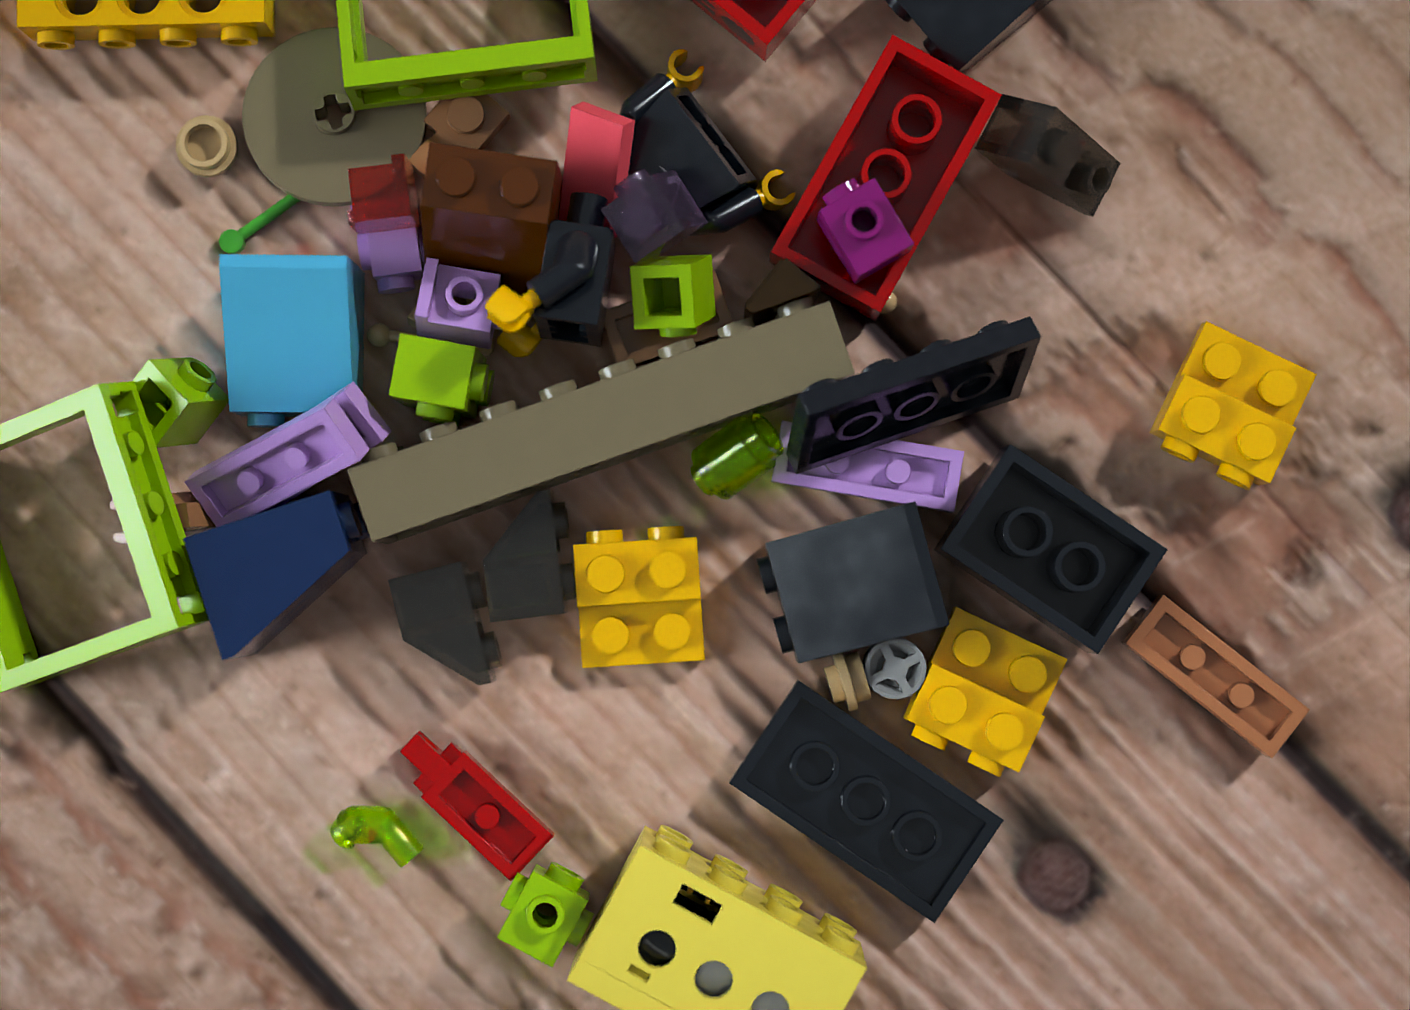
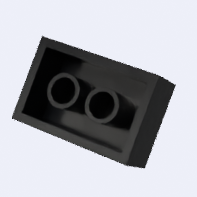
[934,444,1168,654]

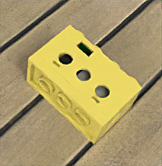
[567,825,867,1010]

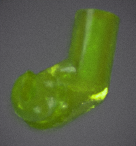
[330,805,424,868]

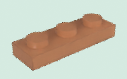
[1121,595,1310,758]

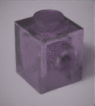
[601,169,708,263]

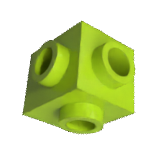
[497,862,594,967]

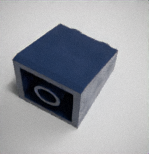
[183,490,370,660]

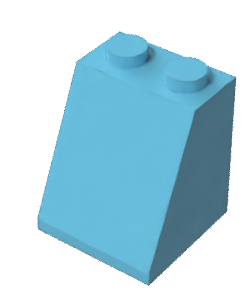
[219,254,365,428]

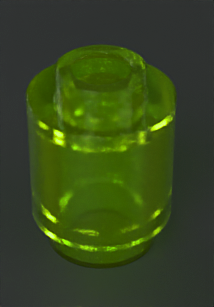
[690,413,784,500]

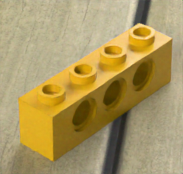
[16,0,275,50]

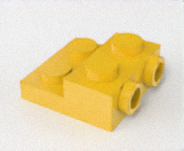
[1149,321,1317,490]
[573,526,705,668]
[902,607,1068,777]

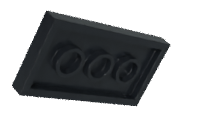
[786,316,1041,474]
[729,680,1004,923]

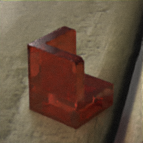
[347,153,420,234]

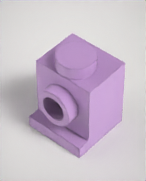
[350,197,425,294]
[415,257,502,349]

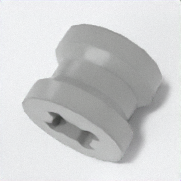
[862,638,927,700]

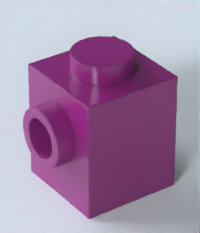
[816,178,914,284]

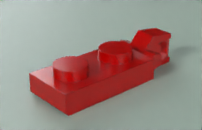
[400,731,555,881]

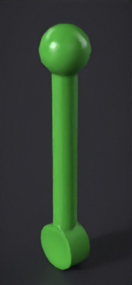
[219,195,301,254]

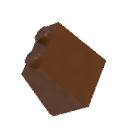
[420,142,563,297]

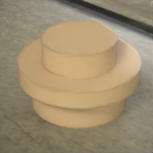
[176,115,238,177]
[824,652,871,712]

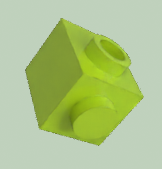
[630,254,716,337]
[114,357,229,448]

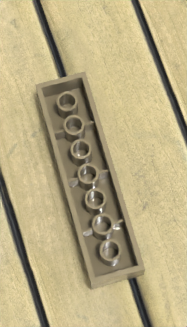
[347,296,855,544]

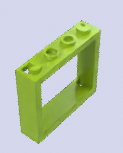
[336,0,598,111]
[0,381,209,693]

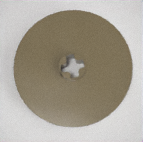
[242,27,427,207]

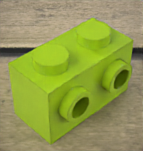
[388,333,494,426]

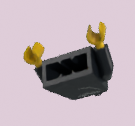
[619,49,795,236]
[485,192,616,358]

